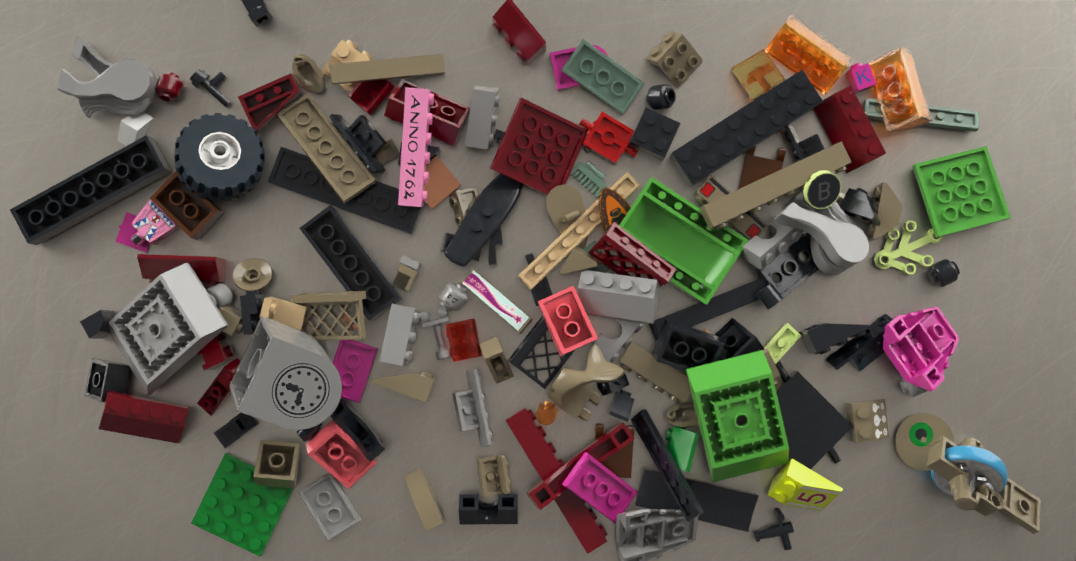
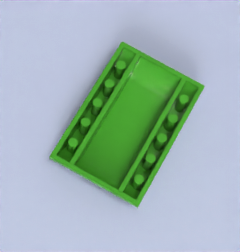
[619,177,749,305]

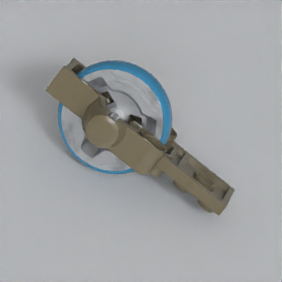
[926,436,1041,534]

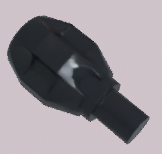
[296,421,324,442]

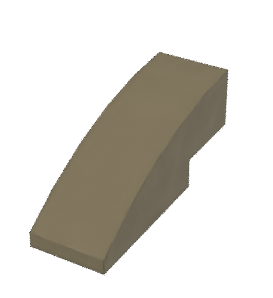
[404,467,445,531]

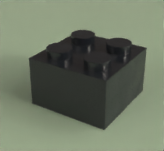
[629,107,681,161]

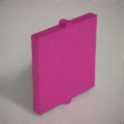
[115,212,151,253]

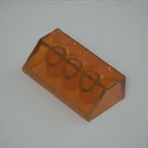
[764,14,853,95]
[869,47,932,133]

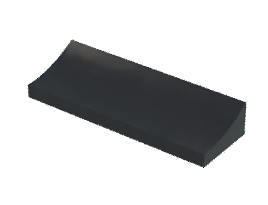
[635,467,759,532]

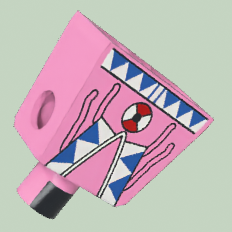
[130,199,180,246]

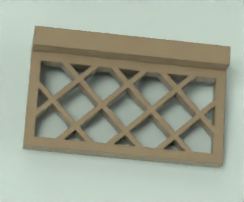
[291,291,366,340]

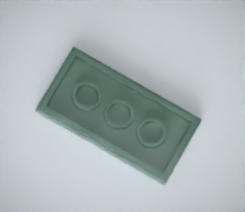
[561,39,645,115]

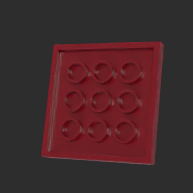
[490,98,588,195]

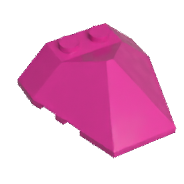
[883,306,959,392]

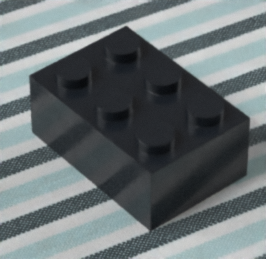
[652,319,724,371]

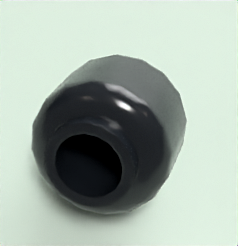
[646,84,676,110]
[928,259,960,287]

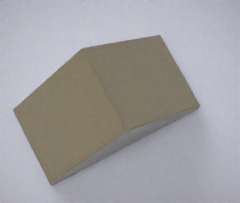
[560,247,601,274]

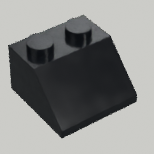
[715,318,764,360]
[84,358,131,402]

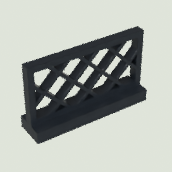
[508,315,575,389]

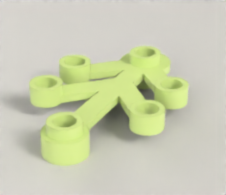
[874,220,943,275]

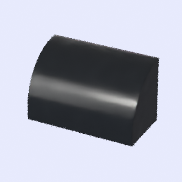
[80,310,116,339]

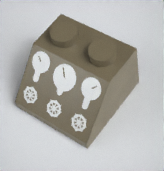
[846,399,889,443]

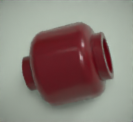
[155,72,183,102]

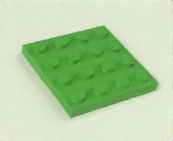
[912,146,1011,238]

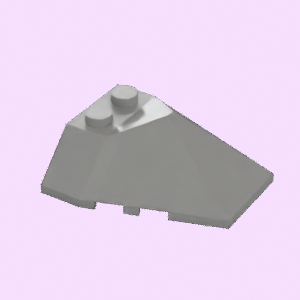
[615,509,698,561]

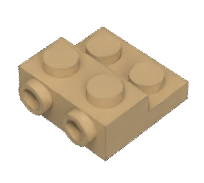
[322,40,373,93]

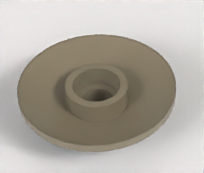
[233,258,272,291]

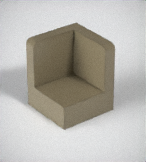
[393,264,419,293]

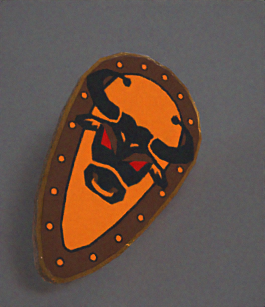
[599,187,631,233]

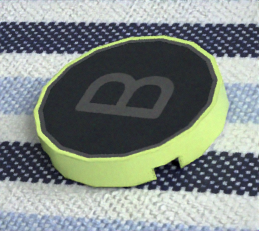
[803,170,842,209]

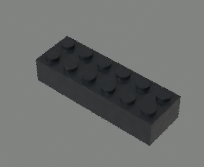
[299,205,402,321]

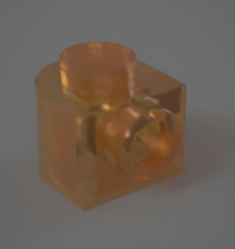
[536,401,558,425]

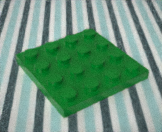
[191,453,294,557]

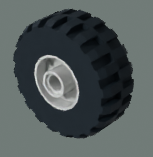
[174,113,265,202]

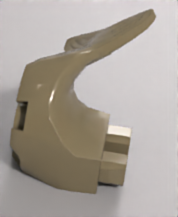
[546,344,625,421]

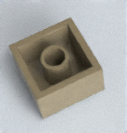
[254,440,301,488]

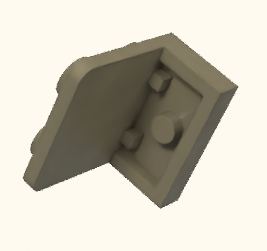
[646,31,702,87]

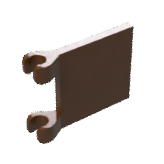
[738,146,786,189]
[595,423,635,478]

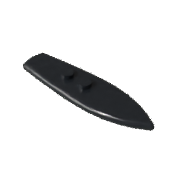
[444,174,523,267]

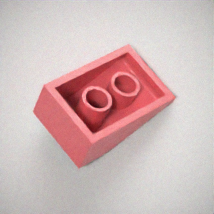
[538,286,598,357]
[306,419,376,489]

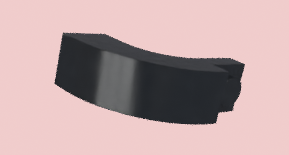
[330,398,385,462]

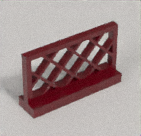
[589,222,676,287]

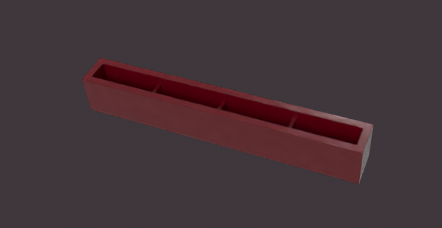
[505,407,608,554]

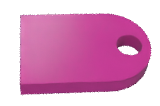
[550,44,608,91]

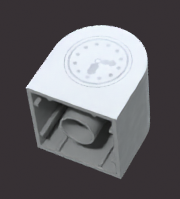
[229,316,342,430]

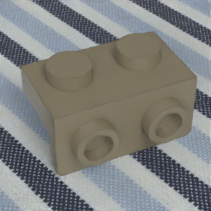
[476,455,511,498]

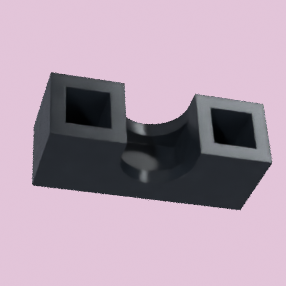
[459,494,518,525]

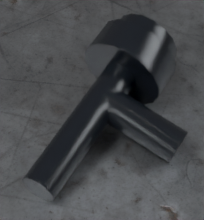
[190,69,231,107]

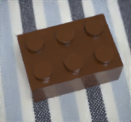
[150,171,224,240]

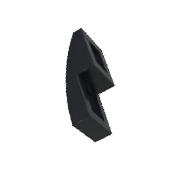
[488,226,503,266]
[214,413,257,449]

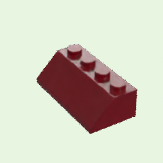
[384,79,470,145]
[813,85,886,174]
[137,254,226,286]
[98,391,189,443]

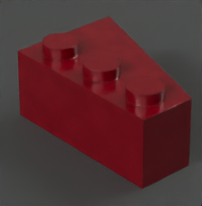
[238,73,302,133]
[197,331,235,371]

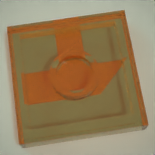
[731,49,785,100]

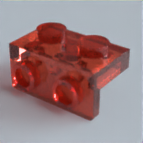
[446,318,482,362]

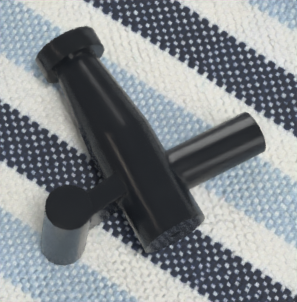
[753,508,794,550]

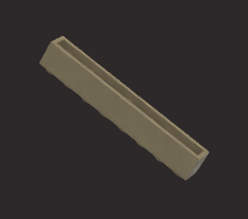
[699,141,851,230]

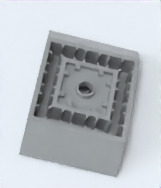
[109,263,228,396]

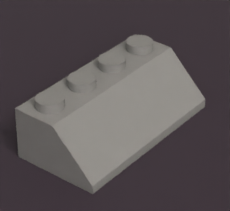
[578,270,661,324]

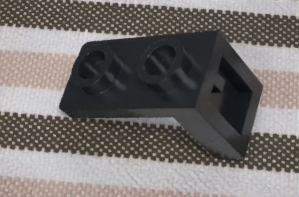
[241,0,273,27]

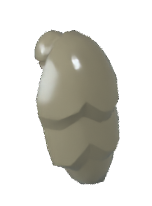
[292,54,324,93]
[666,402,699,429]

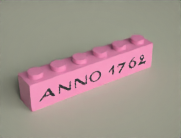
[398,87,434,207]

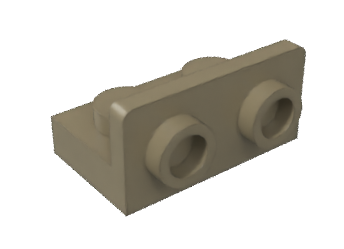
[449,186,479,227]

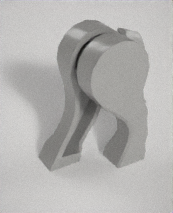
[57,36,159,118]
[772,190,869,275]

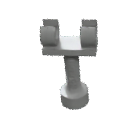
[420,307,452,360]

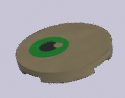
[894,413,954,471]

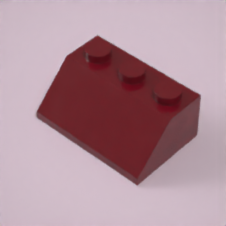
[492,0,546,65]

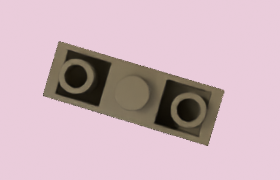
[867,182,903,241]

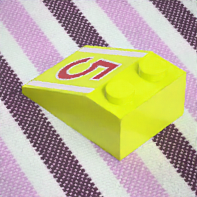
[768,459,843,511]

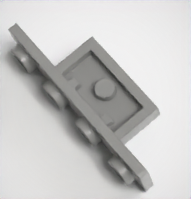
[452,369,492,446]

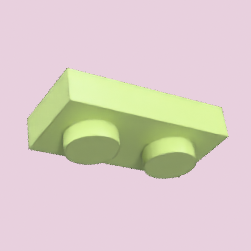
[764,323,802,364]

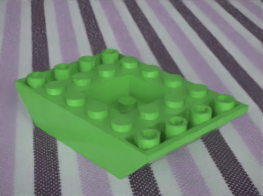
[686,350,789,482]

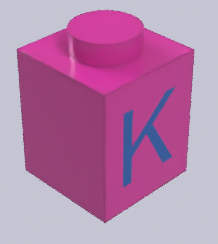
[846,62,876,94]

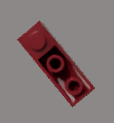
[197,358,241,416]

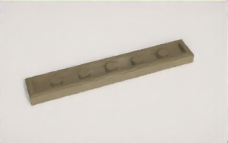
[329,54,446,85]

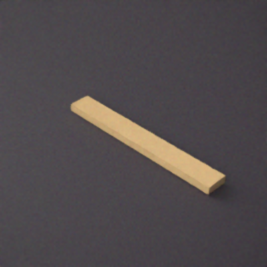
[517,172,640,290]

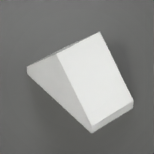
[117,112,154,146]

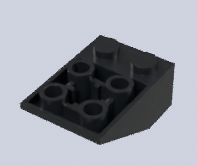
[798,323,870,355]

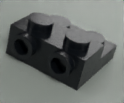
[240,290,265,335]

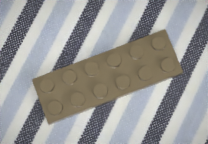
[276,93,376,204]

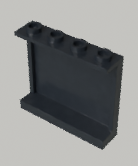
[776,371,853,469]

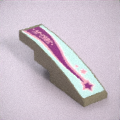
[460,268,533,334]

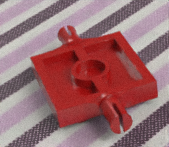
[579,112,638,164]

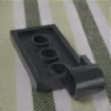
[755,232,819,310]

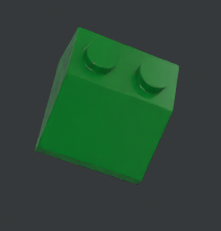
[665,426,699,472]

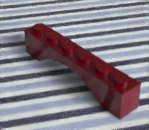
[526,423,635,510]

